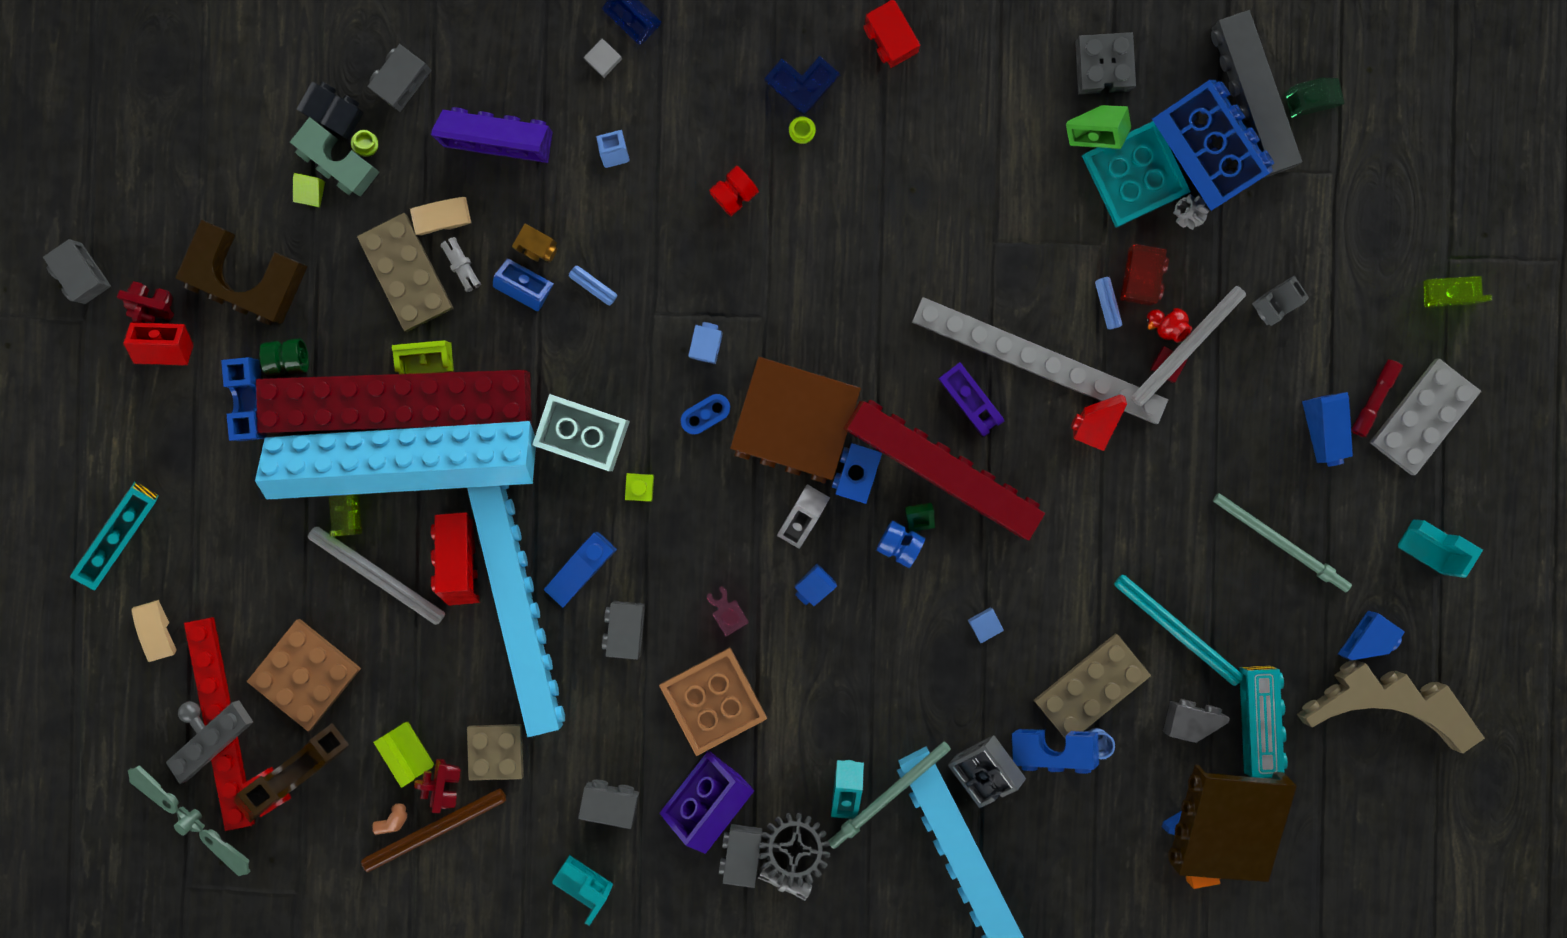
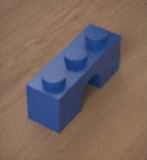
[221,357,267,441]
[1012,729,1099,773]

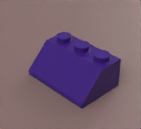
[659,751,754,854]

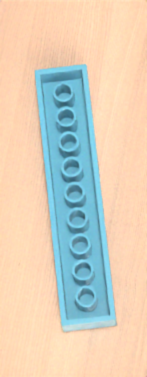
[255,421,536,499]

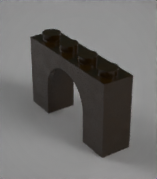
[176,220,308,326]
[234,723,349,822]

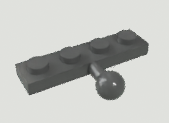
[166,700,253,784]

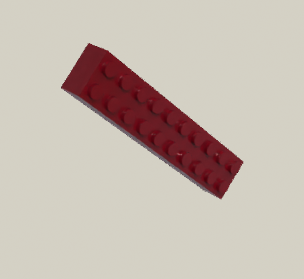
[256,370,532,434]

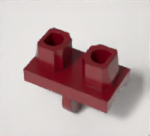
[117,281,174,323]
[414,759,460,813]

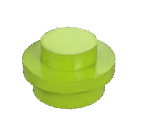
[789,116,816,144]
[351,130,378,157]

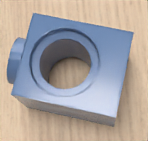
[688,322,723,364]

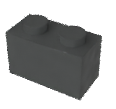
[367,44,432,112]
[43,239,111,304]
[602,601,645,660]
[578,780,640,829]
[719,824,762,888]

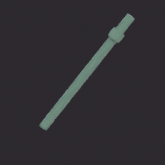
[1213,493,1352,592]
[828,742,951,849]

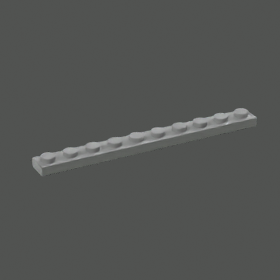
[912,297,1168,424]

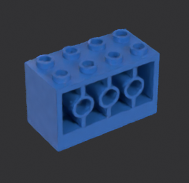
[1152,80,1275,211]

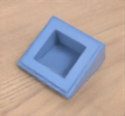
[596,130,630,168]
[968,607,1004,643]

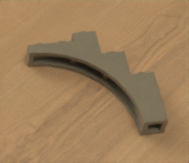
[1297,660,1485,754]

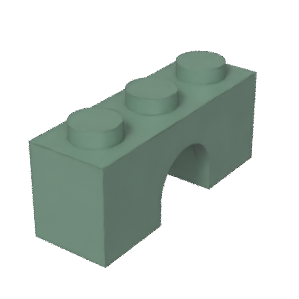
[290,117,380,197]

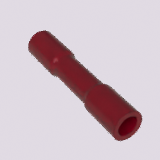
[1351,359,1403,437]

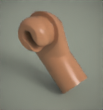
[373,804,408,835]

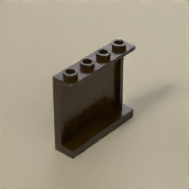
[1168,765,1297,882]

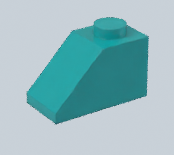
[831,760,864,819]

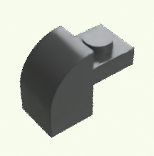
[1252,276,1309,326]

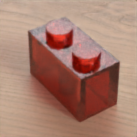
[1120,244,1169,305]

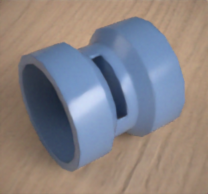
[1087,728,1115,759]

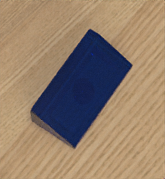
[602,0,662,45]

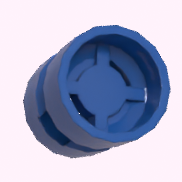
[876,520,925,568]

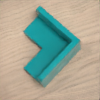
[1398,520,1483,578]
[552,855,613,926]

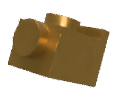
[512,224,557,262]

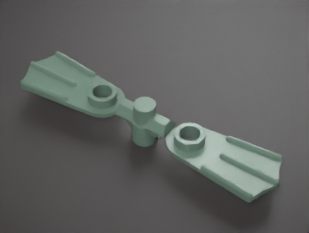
[128,766,250,876]

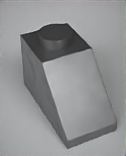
[777,484,830,549]

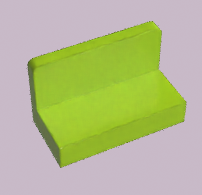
[373,722,434,788]

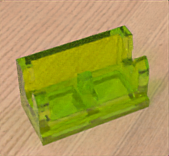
[329,494,362,536]

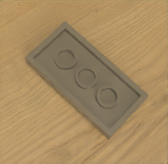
[357,213,454,332]
[1034,633,1151,739]

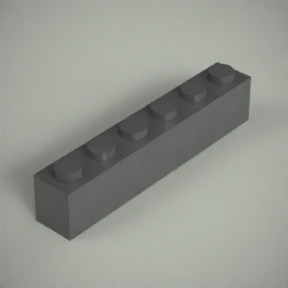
[1211,10,1302,178]

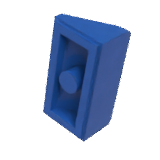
[493,258,554,311]

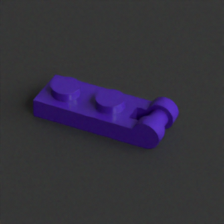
[938,362,1005,438]

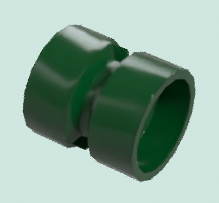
[259,338,309,377]

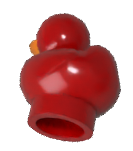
[1147,308,1192,343]

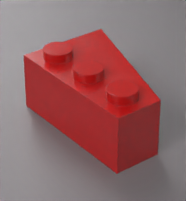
[431,512,480,606]

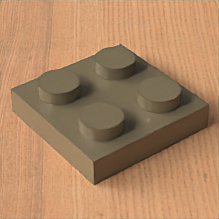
[467,724,524,780]

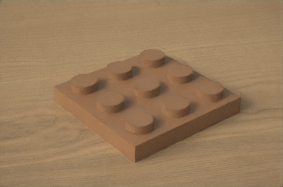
[247,619,361,732]
[659,647,767,756]

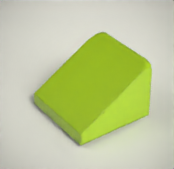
[293,173,325,207]

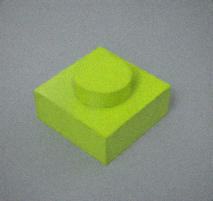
[625,473,654,501]

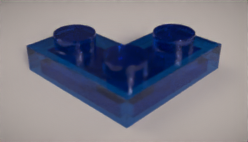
[764,56,840,116]

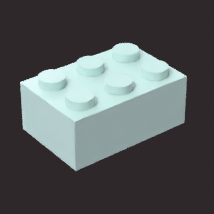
[532,394,630,471]

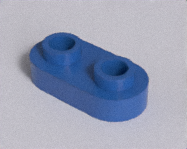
[681,394,731,435]

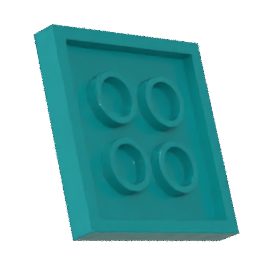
[1082,121,1191,228]

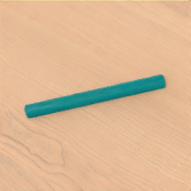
[1114,575,1243,686]

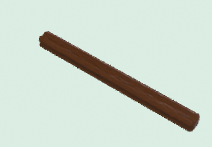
[361,789,506,872]

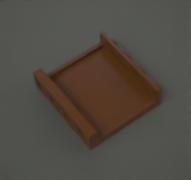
[730,356,861,484]

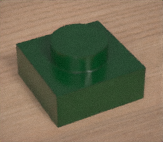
[905,502,935,532]

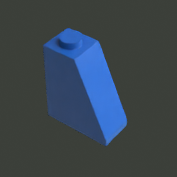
[1302,392,1353,467]

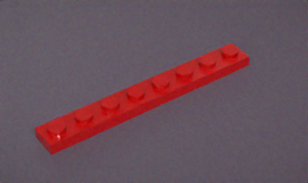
[184,617,255,831]

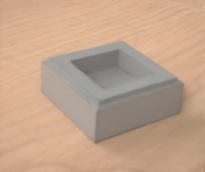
[584,39,622,78]

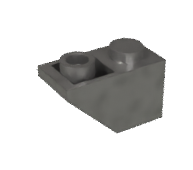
[1163,699,1230,743]

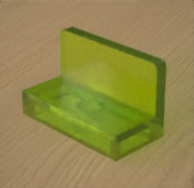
[1424,276,1492,307]

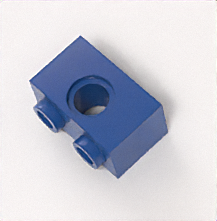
[832,443,882,504]

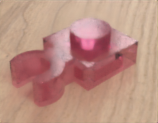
[707,586,749,636]

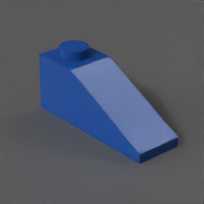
[544,532,617,607]

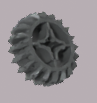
[758,813,830,888]

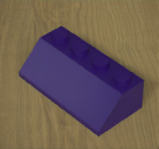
[431,107,553,163]

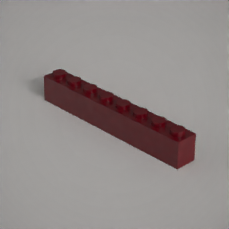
[843,399,1045,541]

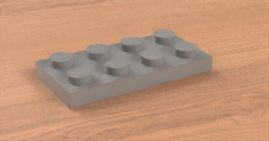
[1369,358,1481,475]

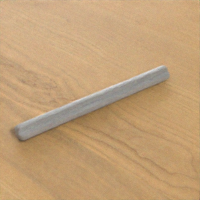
[1131,286,1246,407]
[308,527,445,625]

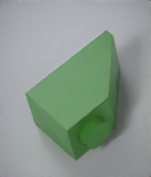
[1066,105,1131,149]

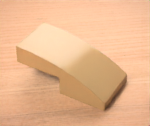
[410,197,471,236]
[132,600,177,662]

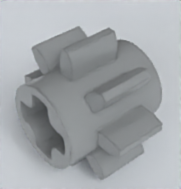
[1173,194,1209,230]

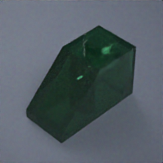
[1285,78,1345,118]

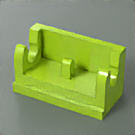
[392,340,454,374]

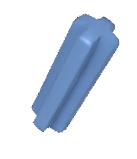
[569,266,617,306]
[1095,277,1122,329]

